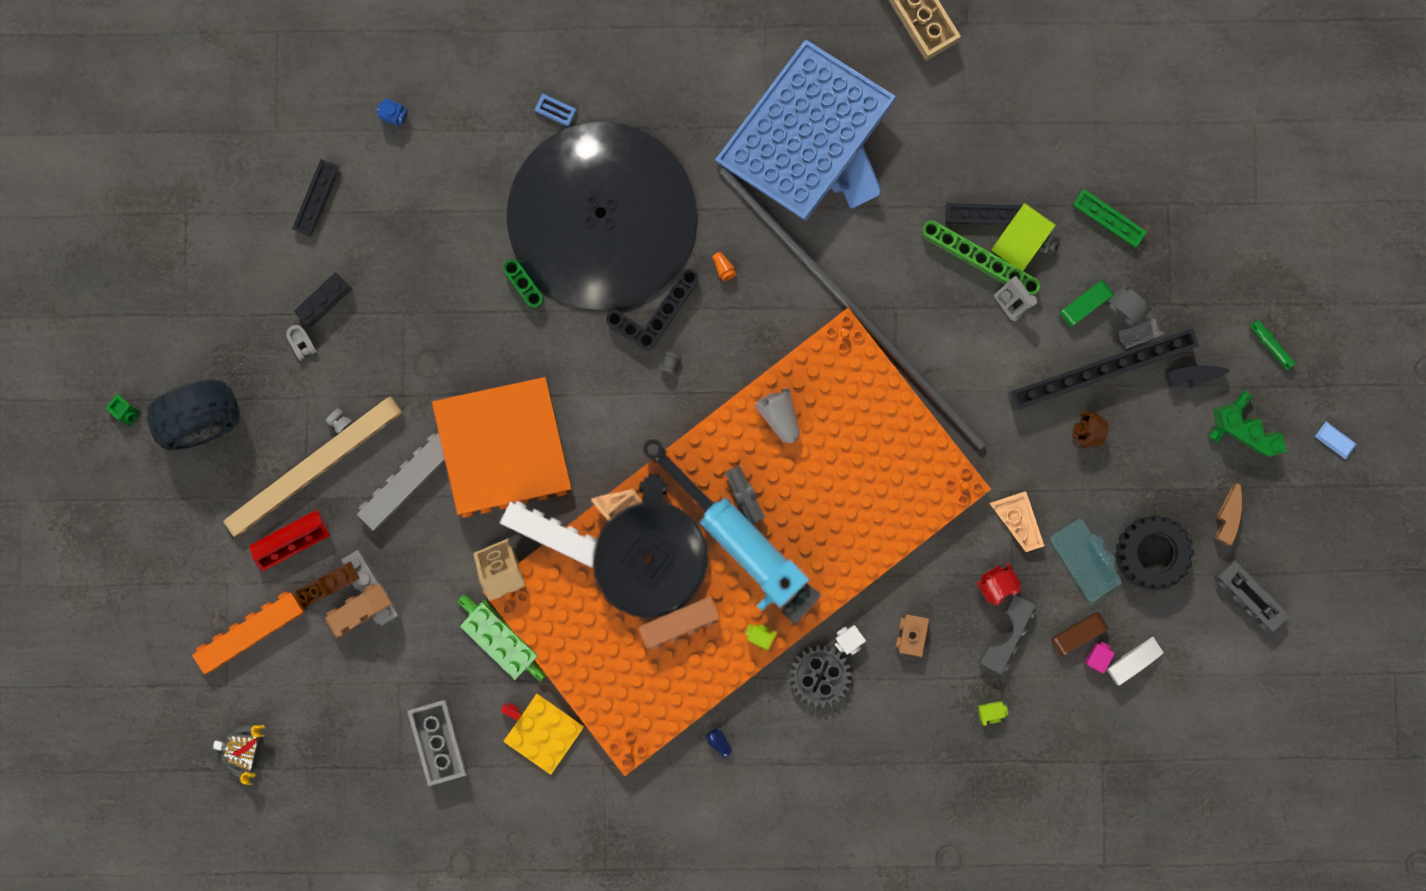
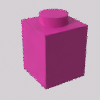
[1084,642,1115,673]

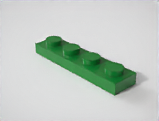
[1072,189,1147,248]

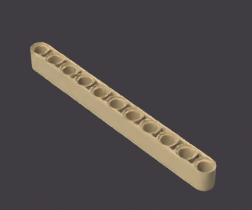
[223,397,402,538]

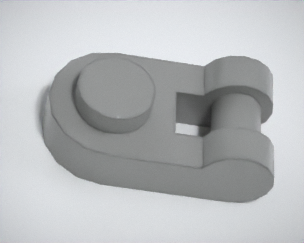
[286,325,317,361]

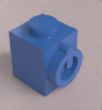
[377,98,408,127]

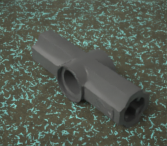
[725,465,765,524]

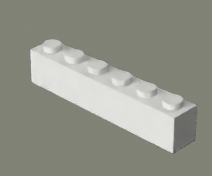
[500,501,596,568]

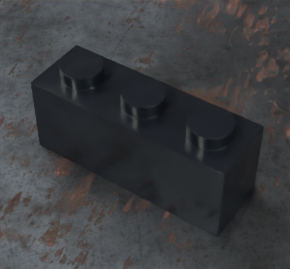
[294,272,352,328]

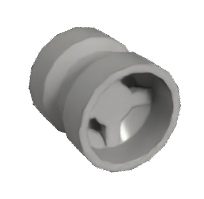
[326,408,353,434]

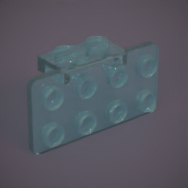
[1050,519,1121,602]

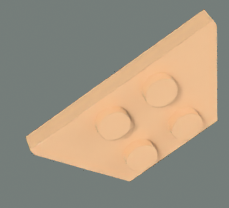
[591,489,643,520]

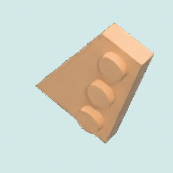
[989,491,1044,552]

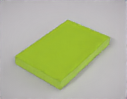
[991,203,1056,271]

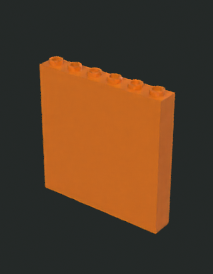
[431,377,571,518]

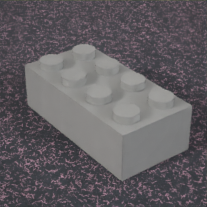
[407,699,468,786]

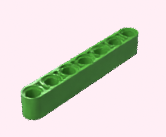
[921,221,1040,296]

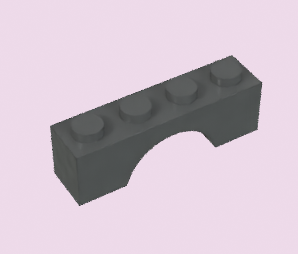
[979,595,1036,674]

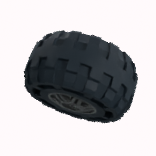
[146,379,240,451]

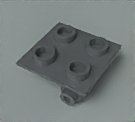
[781,584,822,624]

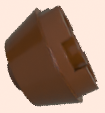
[1073,411,1109,448]

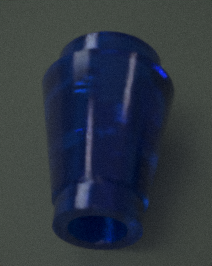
[706,728,733,758]

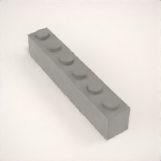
[357,433,445,531]

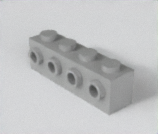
[341,550,401,626]

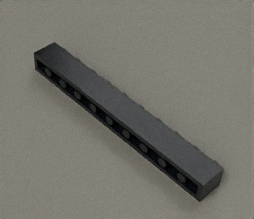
[1008,328,1199,411]

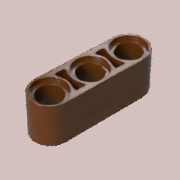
[1051,612,1108,656]

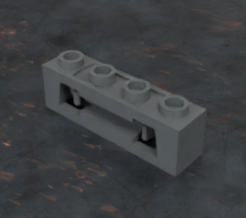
[1214,560,1290,632]

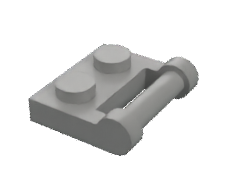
[993,276,1037,321]

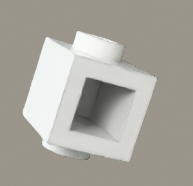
[835,625,866,655]

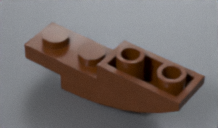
[295,561,360,608]

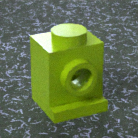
[745,624,776,650]
[977,701,1008,726]

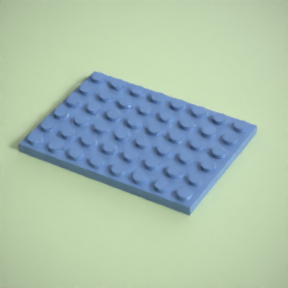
[715,39,897,221]

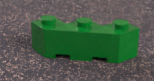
[1212,404,1287,457]

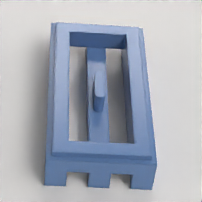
[534,93,577,127]

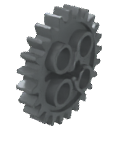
[789,645,852,708]

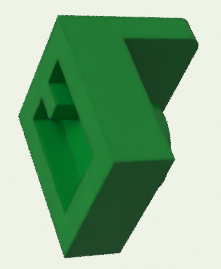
[105,394,141,426]

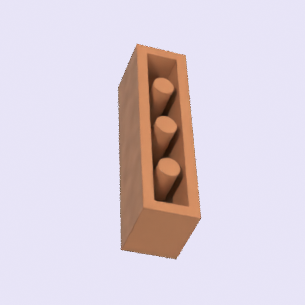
[638,597,719,651]

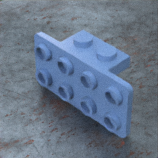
[831,145,882,208]

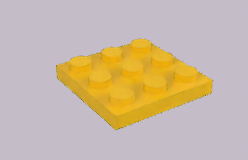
[503,693,584,775]

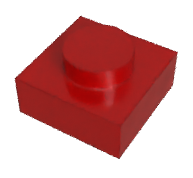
[500,702,522,721]

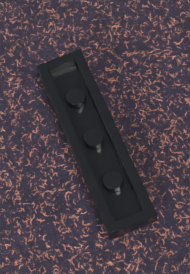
[292,159,339,237]
[945,203,1023,225]

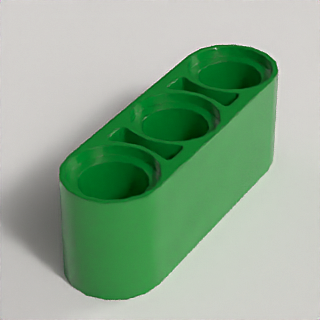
[503,259,544,309]
[1059,279,1114,328]

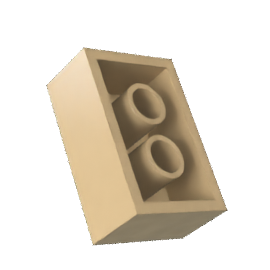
[473,538,525,601]

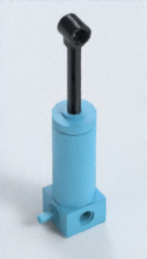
[643,439,809,611]

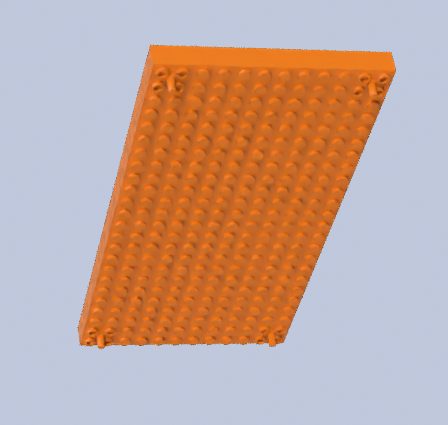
[483,308,991,776]

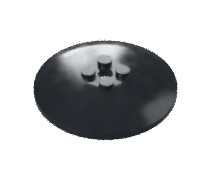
[592,501,708,618]

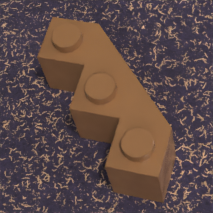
[324,583,391,639]

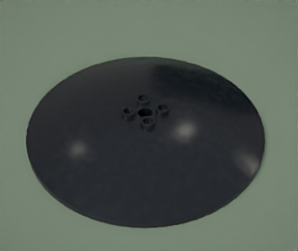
[507,122,697,311]

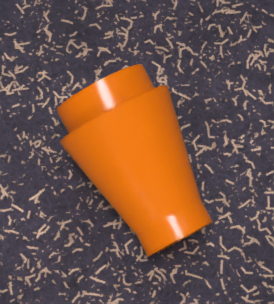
[712,252,736,281]

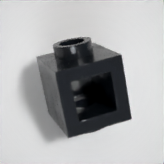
[639,474,667,502]

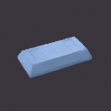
[1315,421,1357,460]

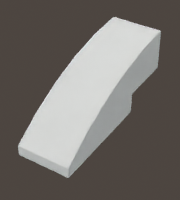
[1106,637,1164,685]

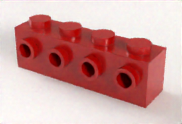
[249,510,330,572]

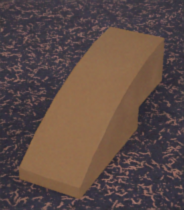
[1214,483,1242,545]

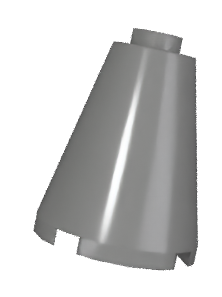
[754,388,800,444]

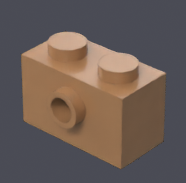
[895,614,929,657]

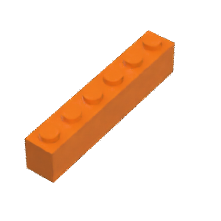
[192,591,306,675]

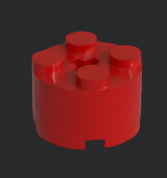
[976,563,1021,605]

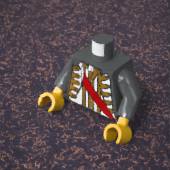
[213,724,265,785]

